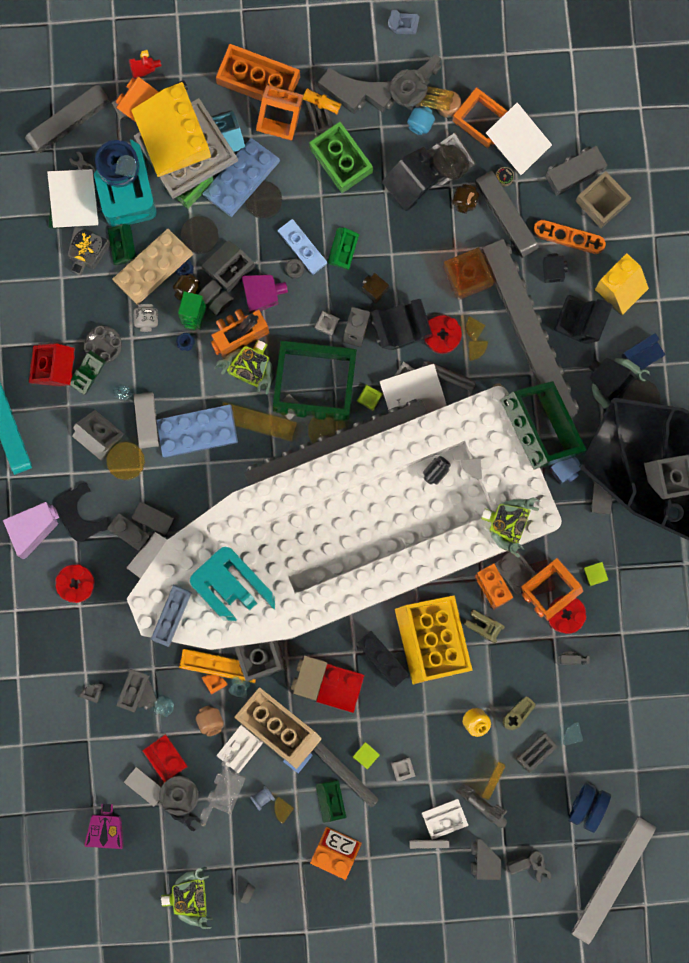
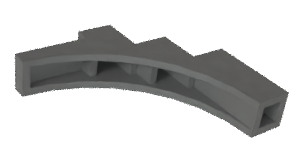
[318,54,441,114]

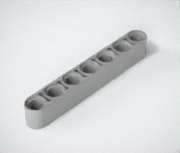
[571,817,656,944]

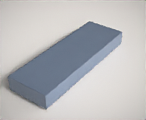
[150,585,192,647]

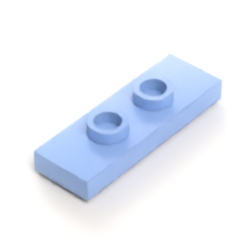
[278,219,328,275]

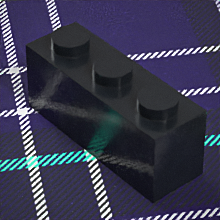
[356,631,410,688]

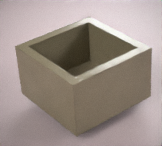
[576,171,632,228]
[291,656,327,701]

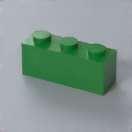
[178,291,206,331]

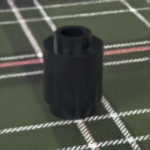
[423,456,451,485]

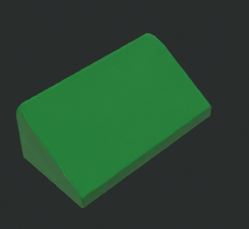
[327,227,359,270]

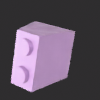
[3,502,59,559]

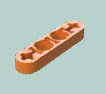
[533,220,606,254]

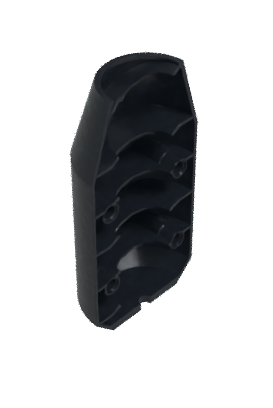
[580,398,689,540]

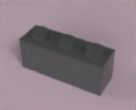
[545,146,608,196]

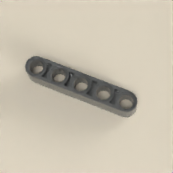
[25,85,111,154]
[474,171,539,258]

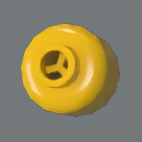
[462,708,491,737]

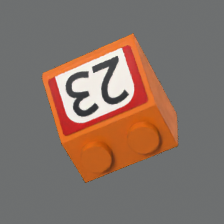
[310,827,362,880]

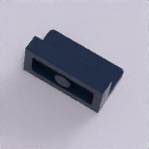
[621,333,665,370]

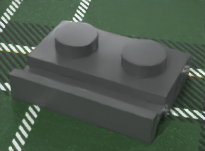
[495,550,536,595]
[557,652,590,665]

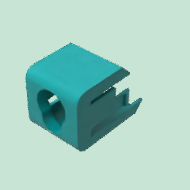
[94,139,157,227]
[190,547,275,621]

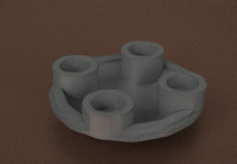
[84,326,122,364]

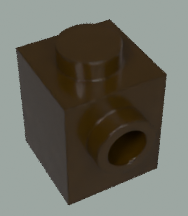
[362,273,389,304]

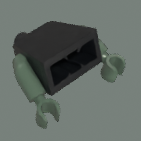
[589,358,650,409]

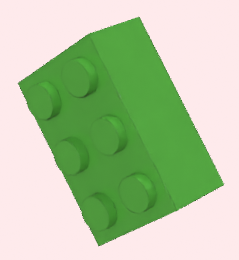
[309,122,373,193]

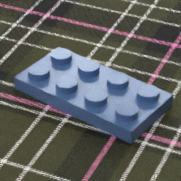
[202,138,280,217]
[156,405,238,458]

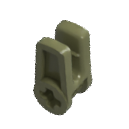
[464,610,505,644]
[503,696,536,730]

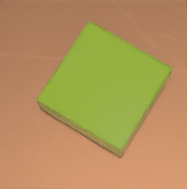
[357,385,383,411]
[583,562,608,586]
[353,742,380,770]

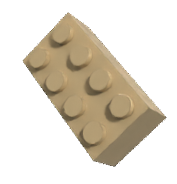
[235,687,321,769]

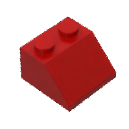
[29,343,75,386]
[316,664,364,713]

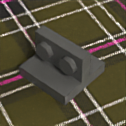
[72,410,124,460]

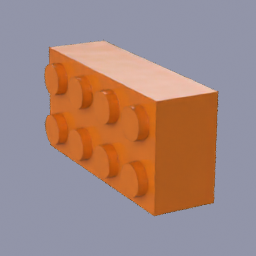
[216,44,300,111]

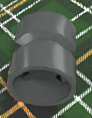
[199,280,234,316]

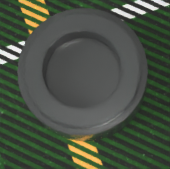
[285,259,304,279]
[240,883,255,904]

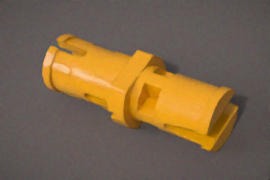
[303,88,342,115]

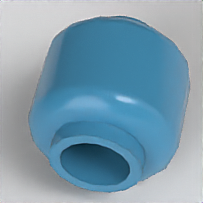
[407,106,435,135]

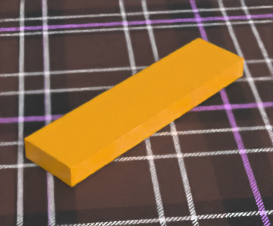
[179,649,256,683]

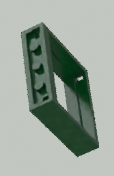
[273,341,357,422]
[500,381,586,470]

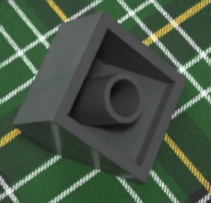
[235,641,287,682]

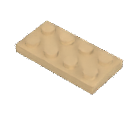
[112,229,193,305]

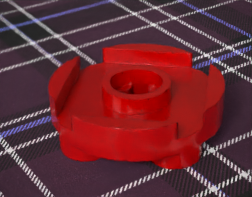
[424,315,462,354]
[56,565,95,603]
[548,595,586,634]

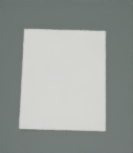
[486,103,552,175]
[48,169,98,228]
[380,364,447,413]
[127,532,167,578]

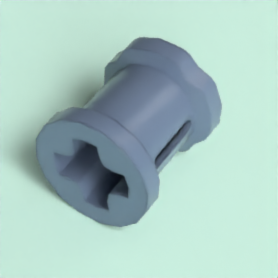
[250,785,275,811]

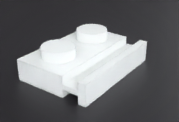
[217,725,263,774]
[422,799,468,840]

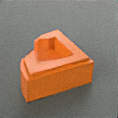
[202,675,228,694]

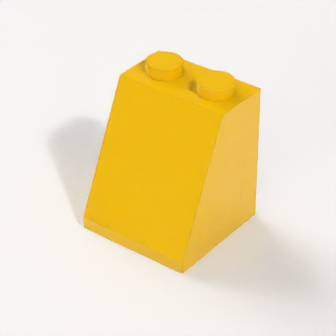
[595,253,649,315]

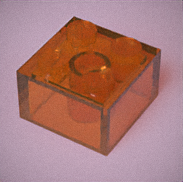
[443,247,494,300]

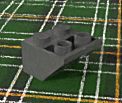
[201,240,255,293]
[471,838,501,880]

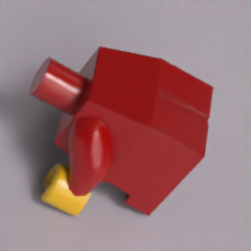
[129,50,161,79]

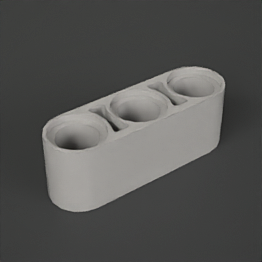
[134,392,159,449]

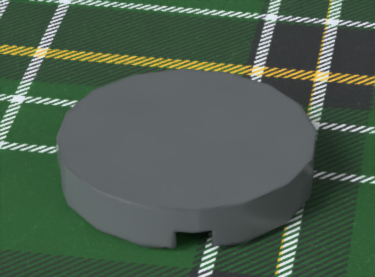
[390,69,428,107]
[159,776,199,816]

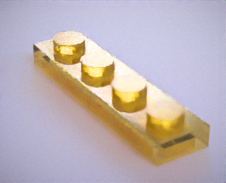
[222,402,297,442]

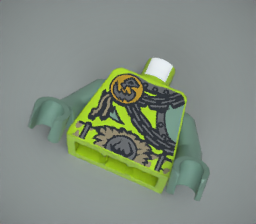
[215,340,274,394]
[481,497,540,558]
[161,867,212,929]

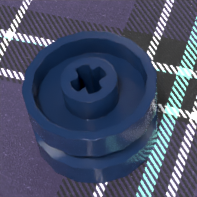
[95,140,140,188]
[568,782,611,833]

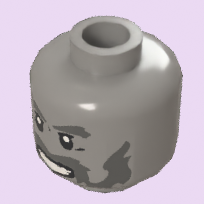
[133,304,158,332]

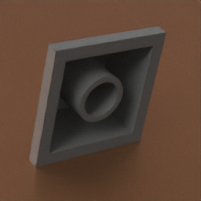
[644,455,689,499]

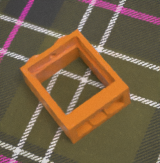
[256,85,303,140]
[452,87,508,148]
[521,558,583,621]
[474,564,513,610]

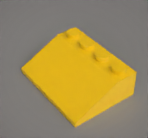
[131,82,211,177]
[395,595,473,684]

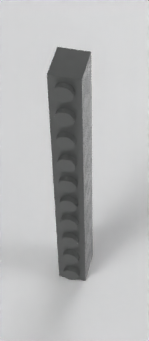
[481,239,579,417]
[244,399,427,486]

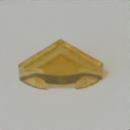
[466,316,486,342]
[469,341,488,361]
[275,797,294,824]

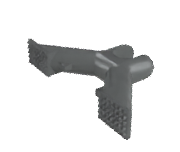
[456,783,507,828]

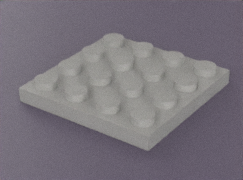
[134,98,238,199]

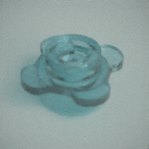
[114,385,134,401]
[229,677,250,698]
[154,696,174,717]

